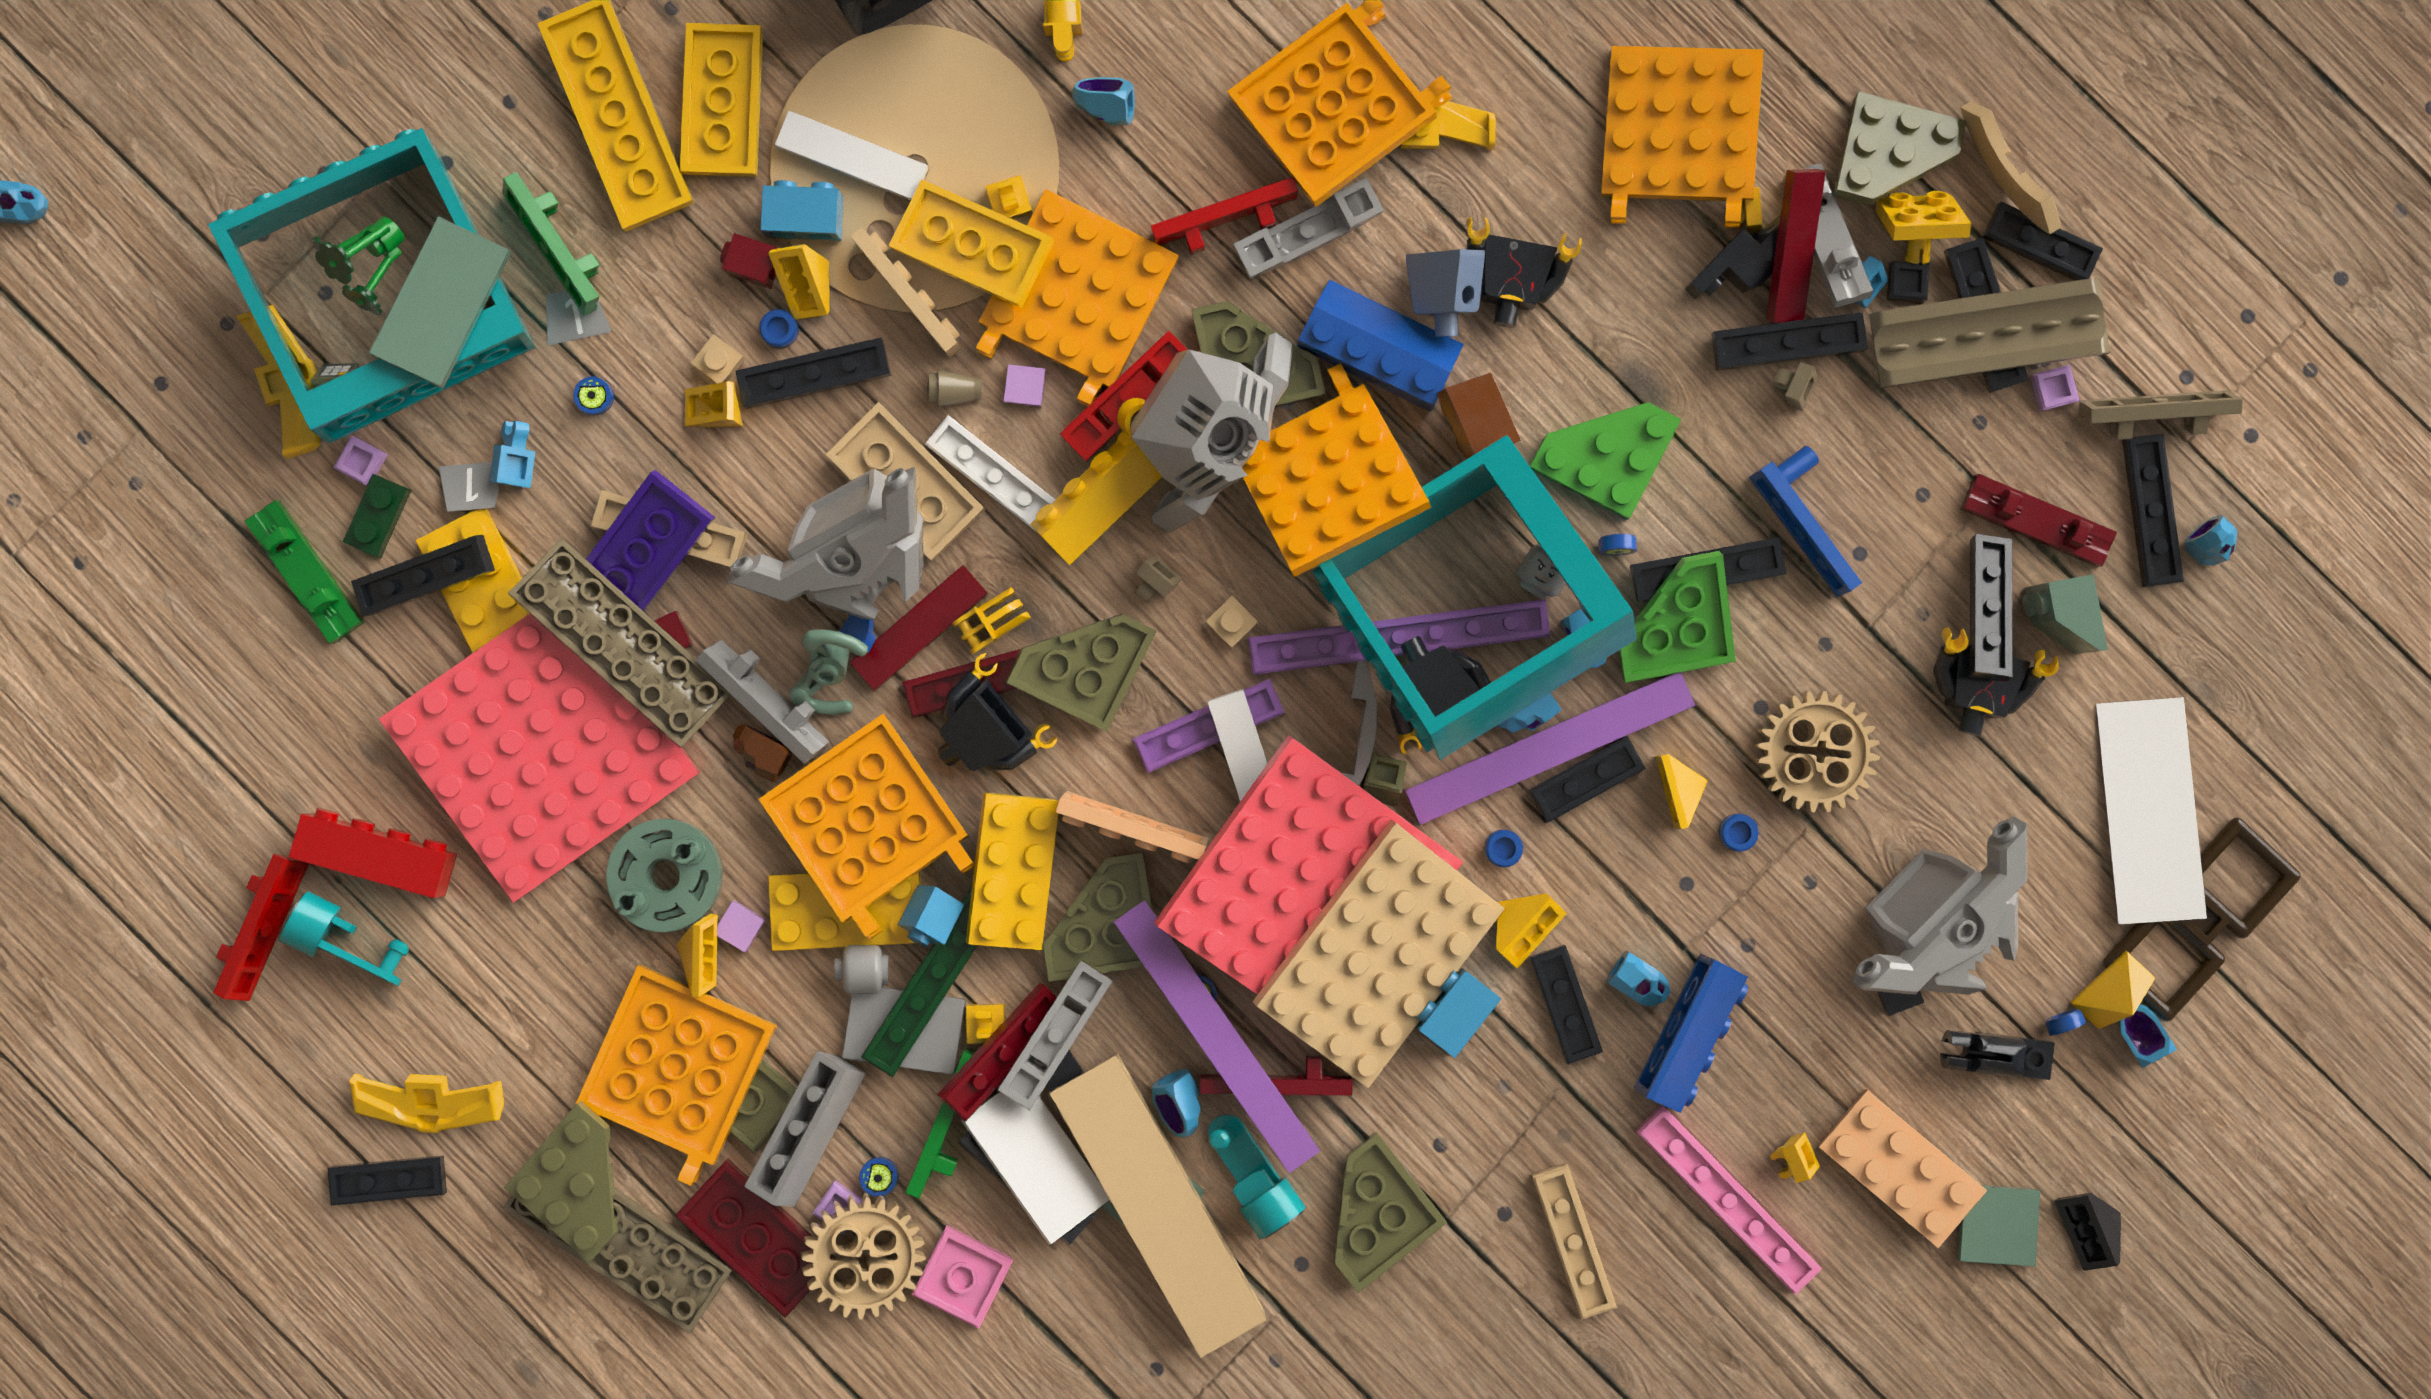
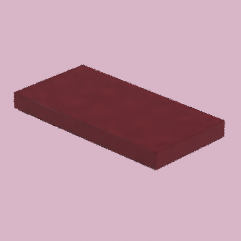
[675,1158,836,1318]

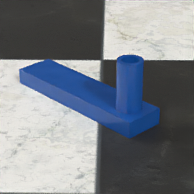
[1748,446,1862,597]

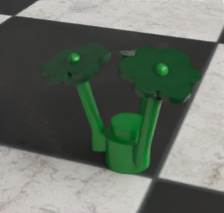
[313,217,405,315]

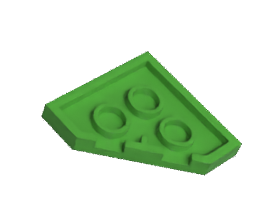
[1530,402,1682,520]
[1618,551,1736,683]

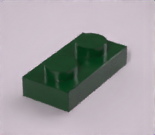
[343,474,412,558]

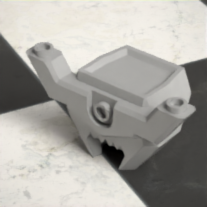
[1131,333,1293,532]
[727,467,924,620]
[1851,817,2027,995]

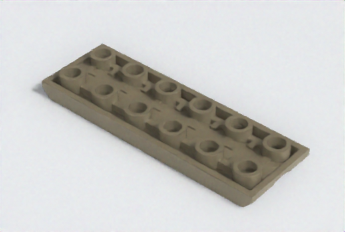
[1869,278,2110,389]
[508,538,731,748]
[503,1187,733,1333]

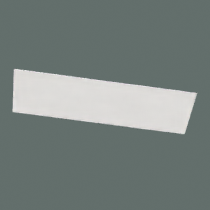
[2096,697,2207,924]

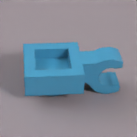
[489,421,535,488]

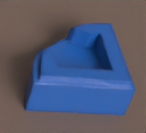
[839,615,876,653]

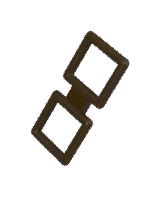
[2103,817,2301,1022]

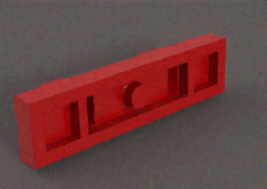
[1151,177,1298,255]
[1060,331,1187,463]
[213,854,309,1001]

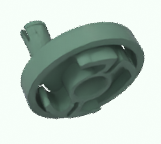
[606,819,723,932]

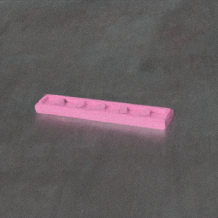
[1635,1105,1822,1295]

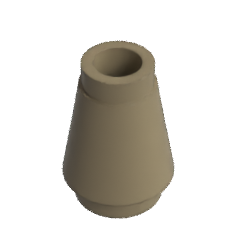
[927,370,982,407]

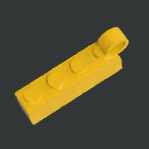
[1030,398,1162,566]

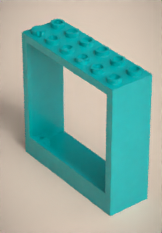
[208,128,536,444]
[1312,435,1637,760]

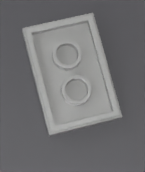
[842,986,966,1075]

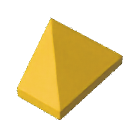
[768,244,830,320]
[685,381,743,427]
[1655,754,1708,829]
[1496,893,1567,969]
[676,914,718,998]
[2070,950,2155,1029]

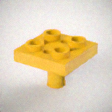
[1875,191,1971,264]

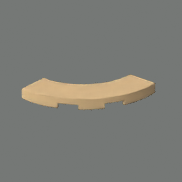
[1960,101,2061,234]

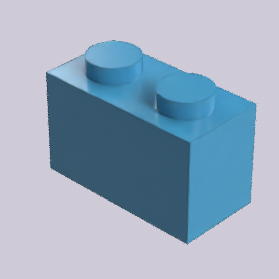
[761,180,844,241]
[1416,968,1501,1058]

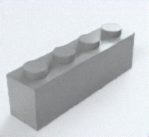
[744,1051,866,1207]

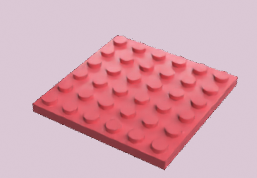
[379,614,700,903]
[1154,735,1463,995]

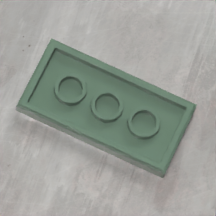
[369,216,511,389]

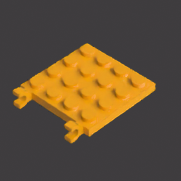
[1227,0,1452,207]
[1601,46,1764,229]
[976,189,1179,407]
[1242,363,1431,577]
[758,713,975,940]
[576,965,777,1186]

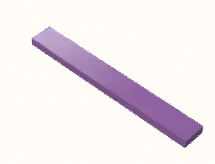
[1248,599,1550,675]
[1404,672,1695,825]
[1114,900,1320,1173]

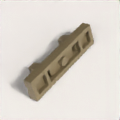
[2078,390,2243,440]

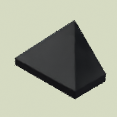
[2055,1193,2121,1271]

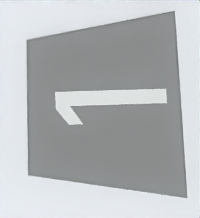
[546,285,612,346]
[439,462,500,512]

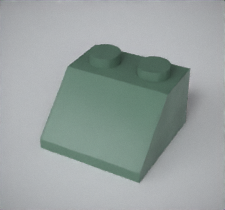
[2022,574,2108,654]

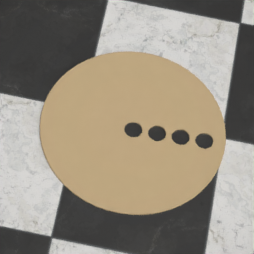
[770,24,1059,312]

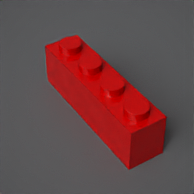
[289,808,458,898]

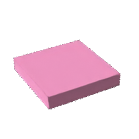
[912,1225,1014,1329]

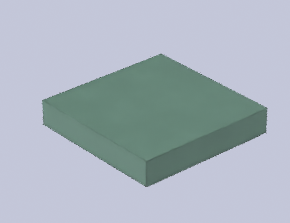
[1957,1185,2040,1267]

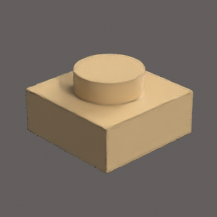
[691,334,746,383]
[1205,595,1258,649]

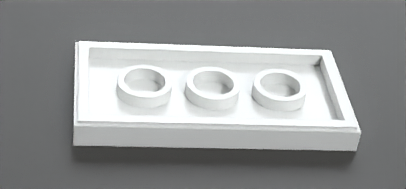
[961,1092,1110,1245]

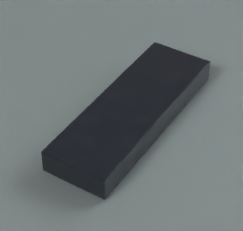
[1982,201,2103,281]
[1528,736,1646,823]
[1529,945,1603,1064]
[327,1155,447,1206]

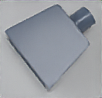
[1406,249,1485,337]

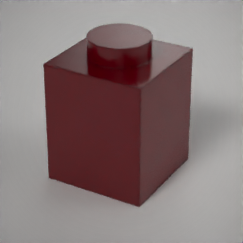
[720,233,778,289]

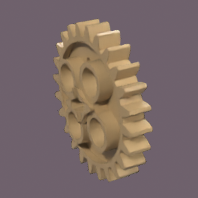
[1754,691,1880,813]
[801,1193,926,1319]

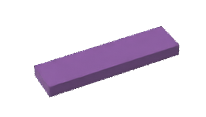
[1133,679,1285,773]

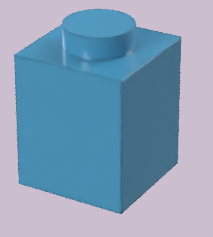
[898,885,965,947]

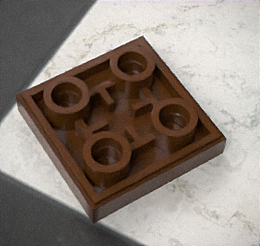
[1437,372,1521,459]

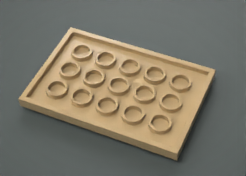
[1253,820,1505,1088]

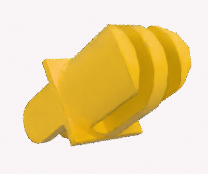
[1043,0,1083,62]
[952,586,1031,655]

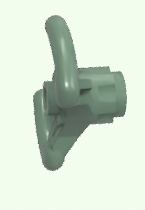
[790,630,868,715]

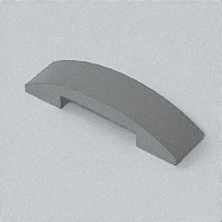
[1233,178,1384,279]
[1342,661,1377,786]

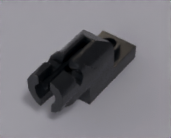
[1685,216,1780,299]
[1940,1030,2055,1080]

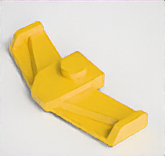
[1401,101,1496,150]
[236,304,320,459]
[349,1073,504,1133]

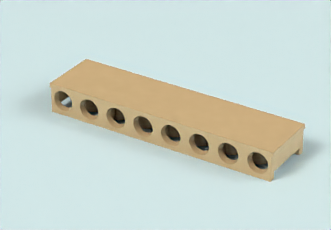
[1049,1052,1267,1358]

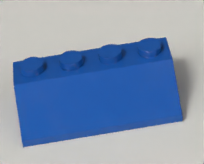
[1297,280,1464,412]
[1634,954,1748,1113]

